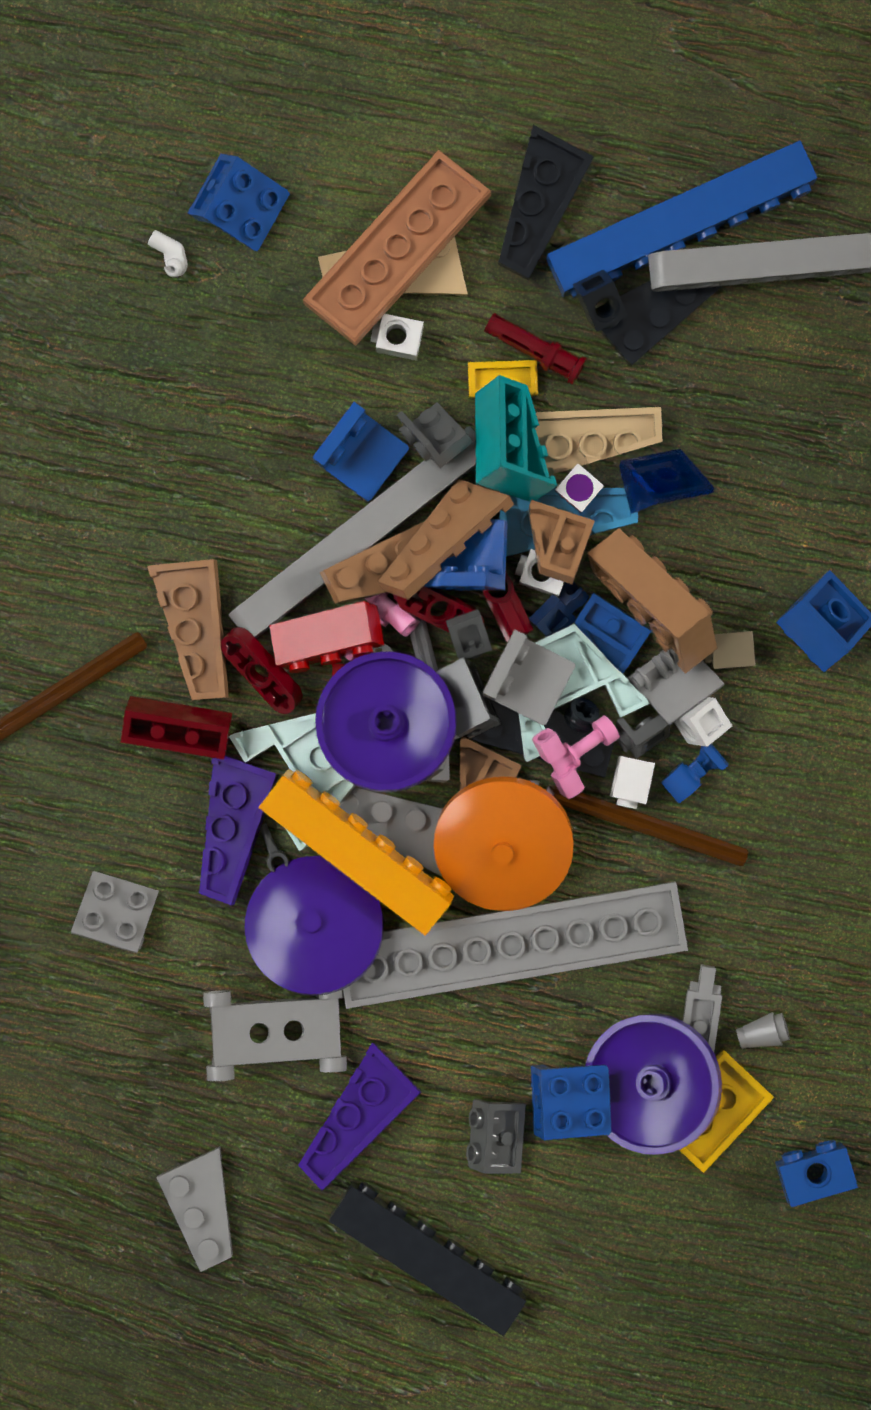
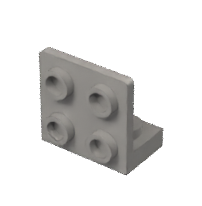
[483,630,575,725]

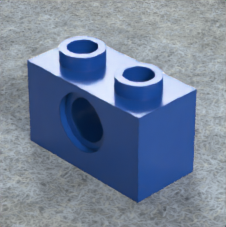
[775,1140,858,1207]

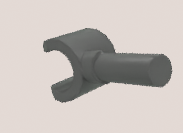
[260,823,288,872]

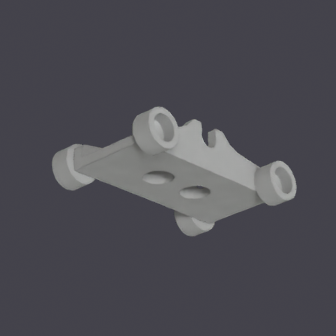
[203,989,347,1081]

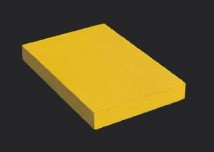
[679,1049,774,1173]

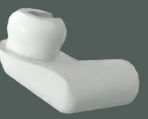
[148,230,188,278]

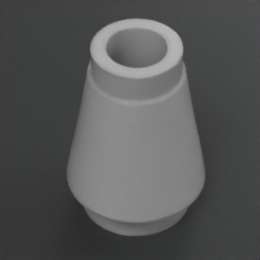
[736,1012,790,1049]

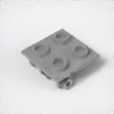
[627,649,725,725]
[71,871,159,953]

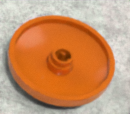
[434,776,573,911]

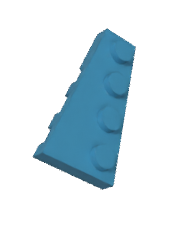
[499,488,638,557]

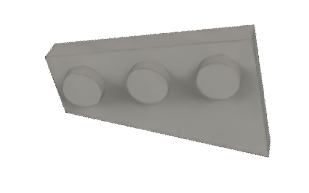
[157,1146,233,1272]

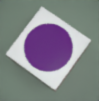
[555,464,604,513]

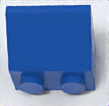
[776,570,871,672]

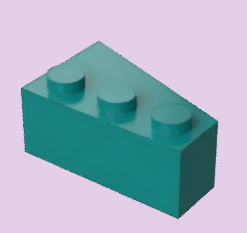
[475,375,558,502]

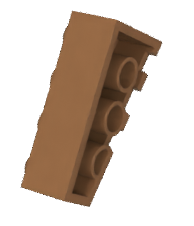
[587,528,717,674]

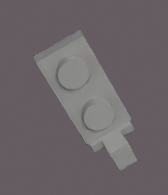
[682,964,722,1052]

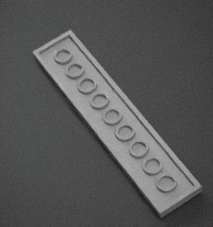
[343,881,688,1009]

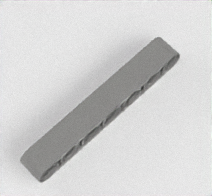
[648,233,871,292]

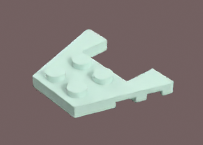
[519,624,649,762]
[229,713,355,851]

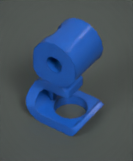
[660,743,728,804]

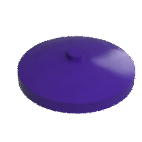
[315,652,456,792]
[245,856,384,996]
[585,1013,722,1155]

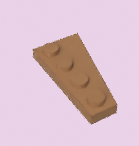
[378,479,514,599]
[320,521,441,604]
[147,559,229,700]

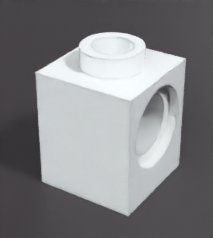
[371,314,424,361]
[515,549,564,597]
[674,697,732,747]
[610,756,655,809]

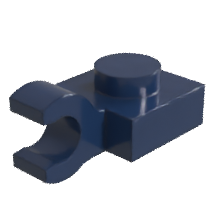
[529,581,589,637]

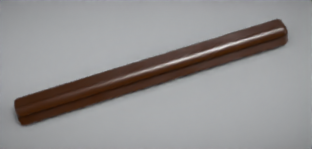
[0,632,147,741]
[553,785,748,866]

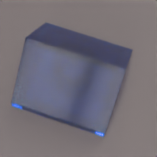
[619,449,714,514]

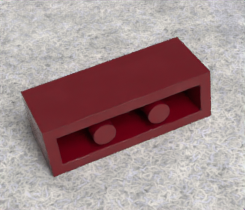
[120,696,233,760]

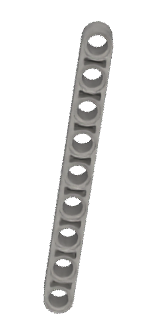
[228,426,476,638]

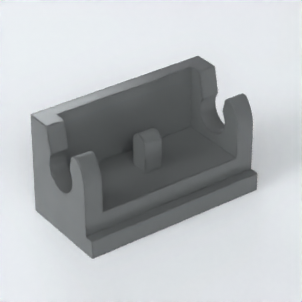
[436,657,501,738]

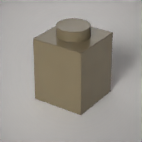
[704,631,756,670]

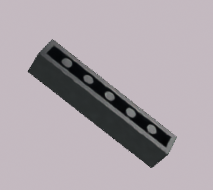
[329,1181,527,1337]

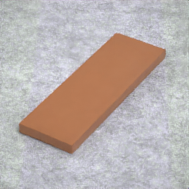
[303,150,491,346]

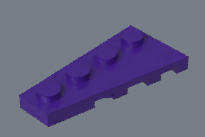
[199,756,279,905]
[298,1042,422,1190]

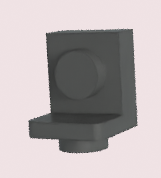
[446,610,492,659]
[616,715,671,759]

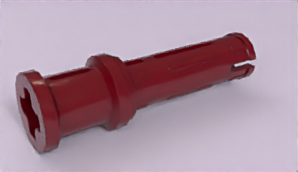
[484,312,587,385]

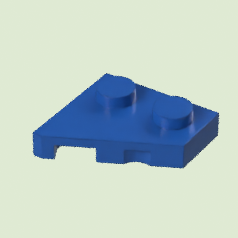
[575,592,652,674]

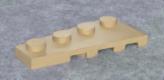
[318,237,468,296]
[535,407,662,475]

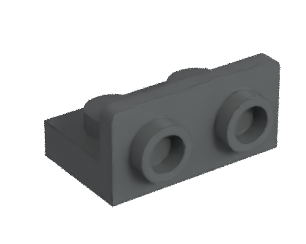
[396,402,473,468]
[466,1099,526,1174]

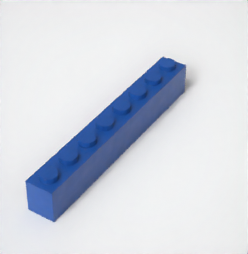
[546,140,818,298]

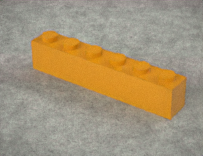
[258,769,454,936]

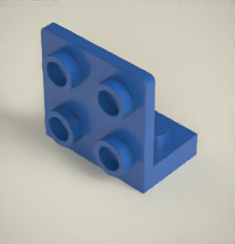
[188,154,290,251]
[312,402,409,502]
[424,519,507,590]
[530,1064,612,1140]

